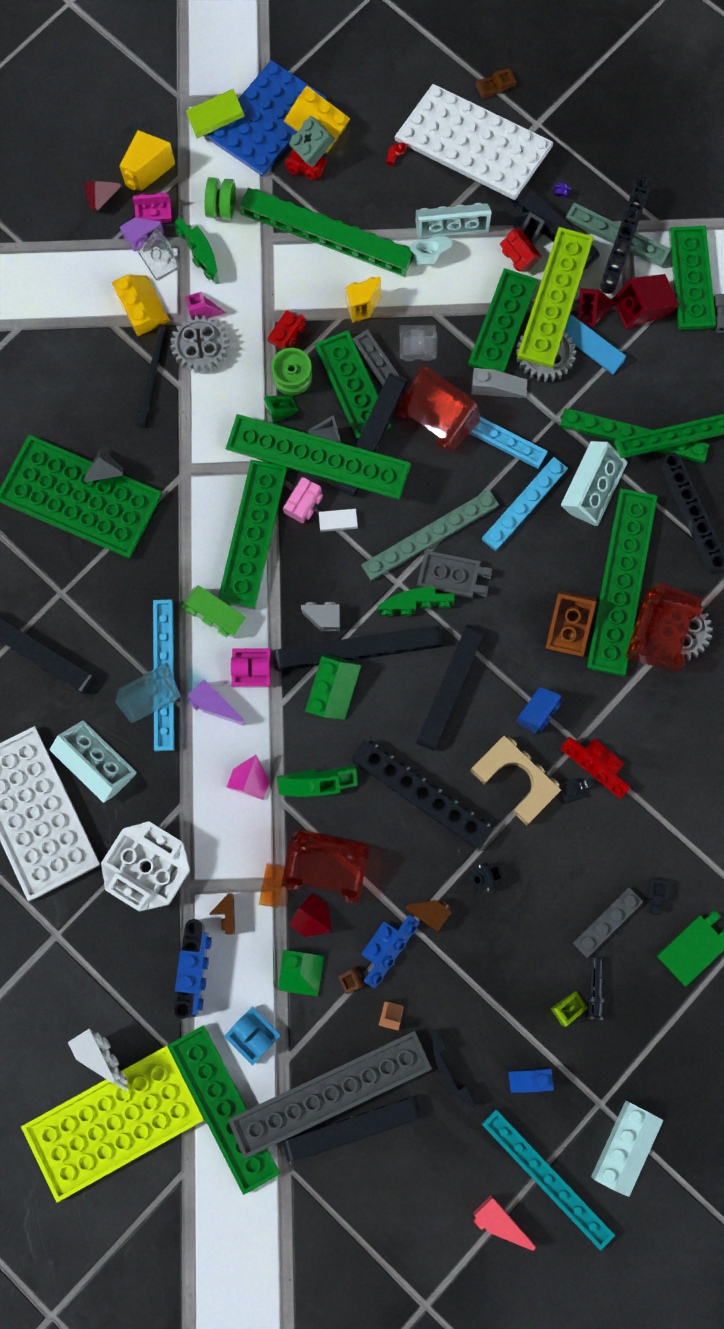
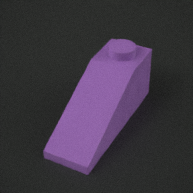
[188,679,246,725]

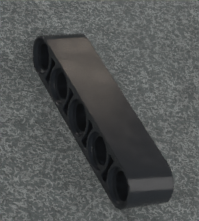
[173,919,205,1019]

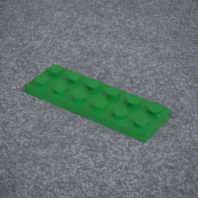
[669,226,716,330]
[468,268,538,373]
[315,330,391,441]

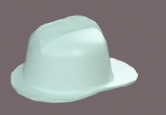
[410,236,452,265]

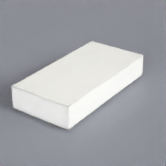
[319,509,358,532]

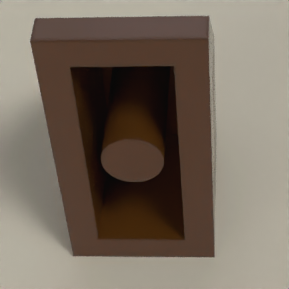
[405,900,451,932]

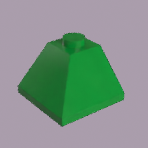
[278,950,324,996]

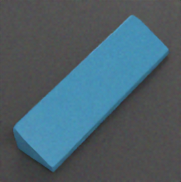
[564,314,626,374]

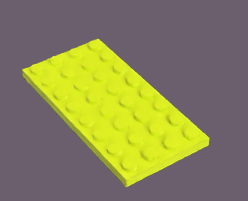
[21,1045,205,1202]

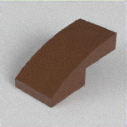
[475,68,517,99]

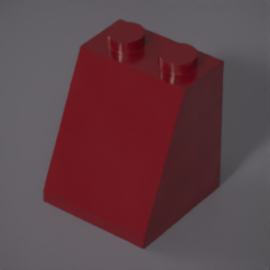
[612,274,679,330]

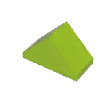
[550,991,588,1027]

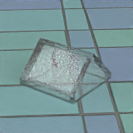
[138,227,180,280]

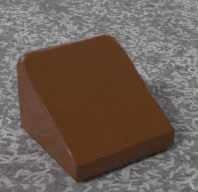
[338,966,367,995]

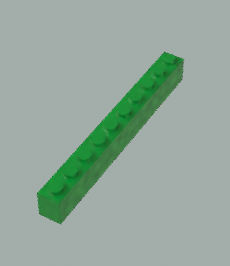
[240,188,413,277]

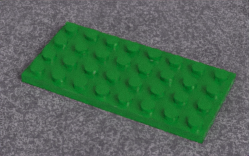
[0,435,162,559]

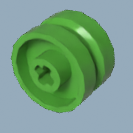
[204,177,236,220]
[271,348,313,396]

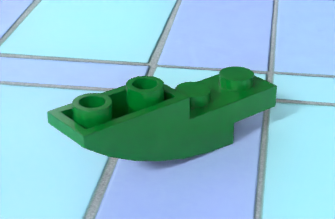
[175,218,219,284]
[378,586,454,617]
[276,765,358,797]

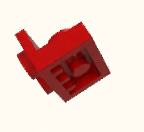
[285,149,326,180]
[267,310,306,350]

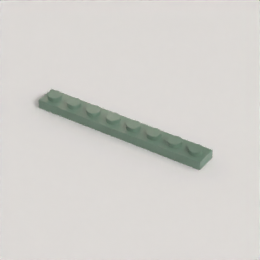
[361,490,499,582]

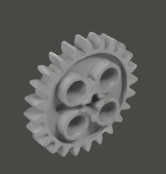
[170,315,230,373]
[516,332,576,382]
[649,599,713,661]

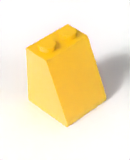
[119,130,175,192]

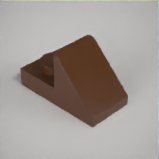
[209,893,235,935]

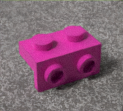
[133,193,172,223]

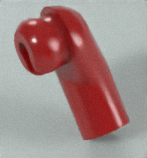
[386,142,407,166]

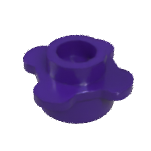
[553,183,572,198]

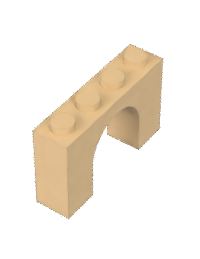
[471,736,561,826]

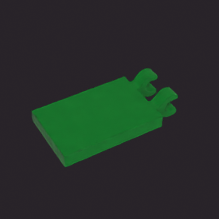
[656,910,724,987]

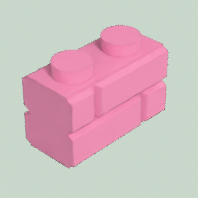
[283,477,323,523]

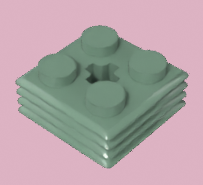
[289,116,335,167]

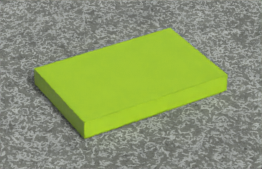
[186,89,245,139]

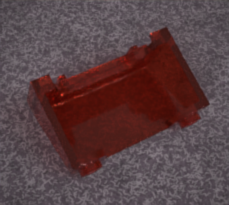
[395,365,480,453]
[626,582,702,672]
[281,830,370,903]

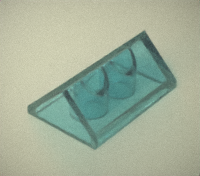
[115,663,181,723]

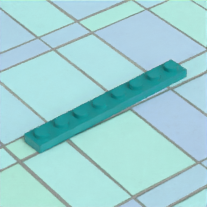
[482,1109,615,1251]

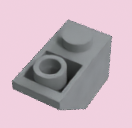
[301,602,340,631]

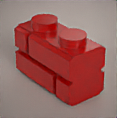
[500,229,542,272]

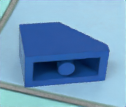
[508,1067,554,1093]

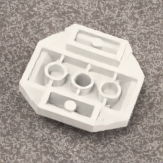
[101,821,190,911]

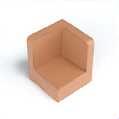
[379,1001,404,1030]

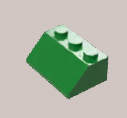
[305,653,361,720]

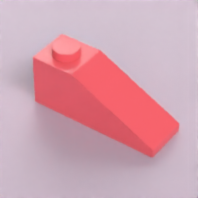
[473,1196,536,1251]

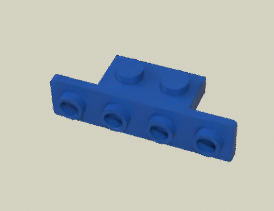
[361,915,420,989]
[175,932,212,1015]

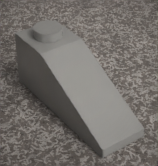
[471,368,527,398]

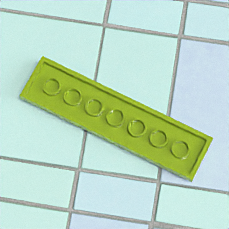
[517,227,594,368]

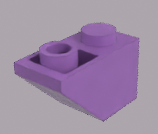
[120,217,164,252]

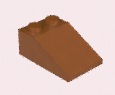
[546,589,596,657]

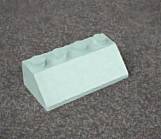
[416,203,491,239]
[561,441,628,526]
[50,721,137,803]
[591,1101,663,1197]

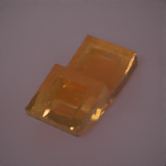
[259,863,286,908]

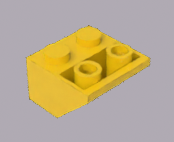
[345,276,381,323]

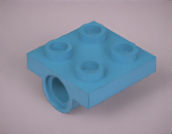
[224,1006,281,1066]

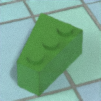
[181,585,246,638]

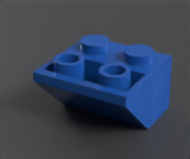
[516,687,561,734]

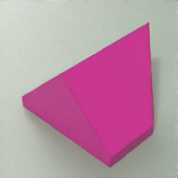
[185,292,226,321]
[227,755,270,800]

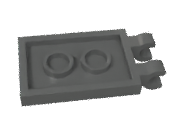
[417,550,492,599]

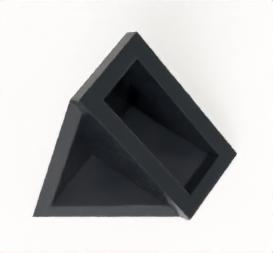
[514,211,546,245]

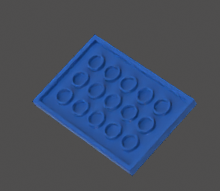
[207,60,327,177]

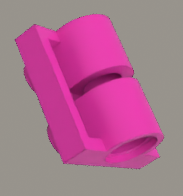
[231,648,271,687]

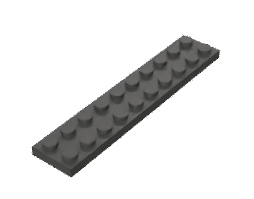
[228,1031,432,1159]

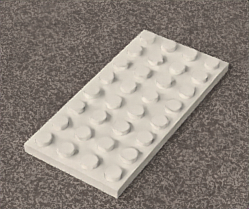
[395,84,553,200]
[0,726,101,901]

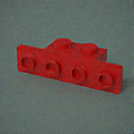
[560,737,631,799]

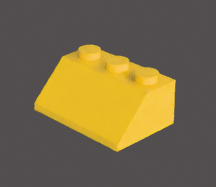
[284,86,350,154]
[111,274,170,337]

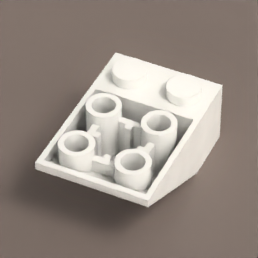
[68,1029,129,1091]

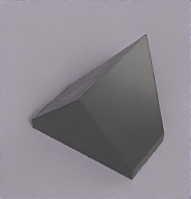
[307,415,341,443]
[84,449,123,482]

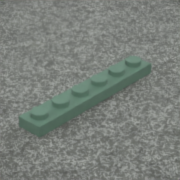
[565,203,671,267]

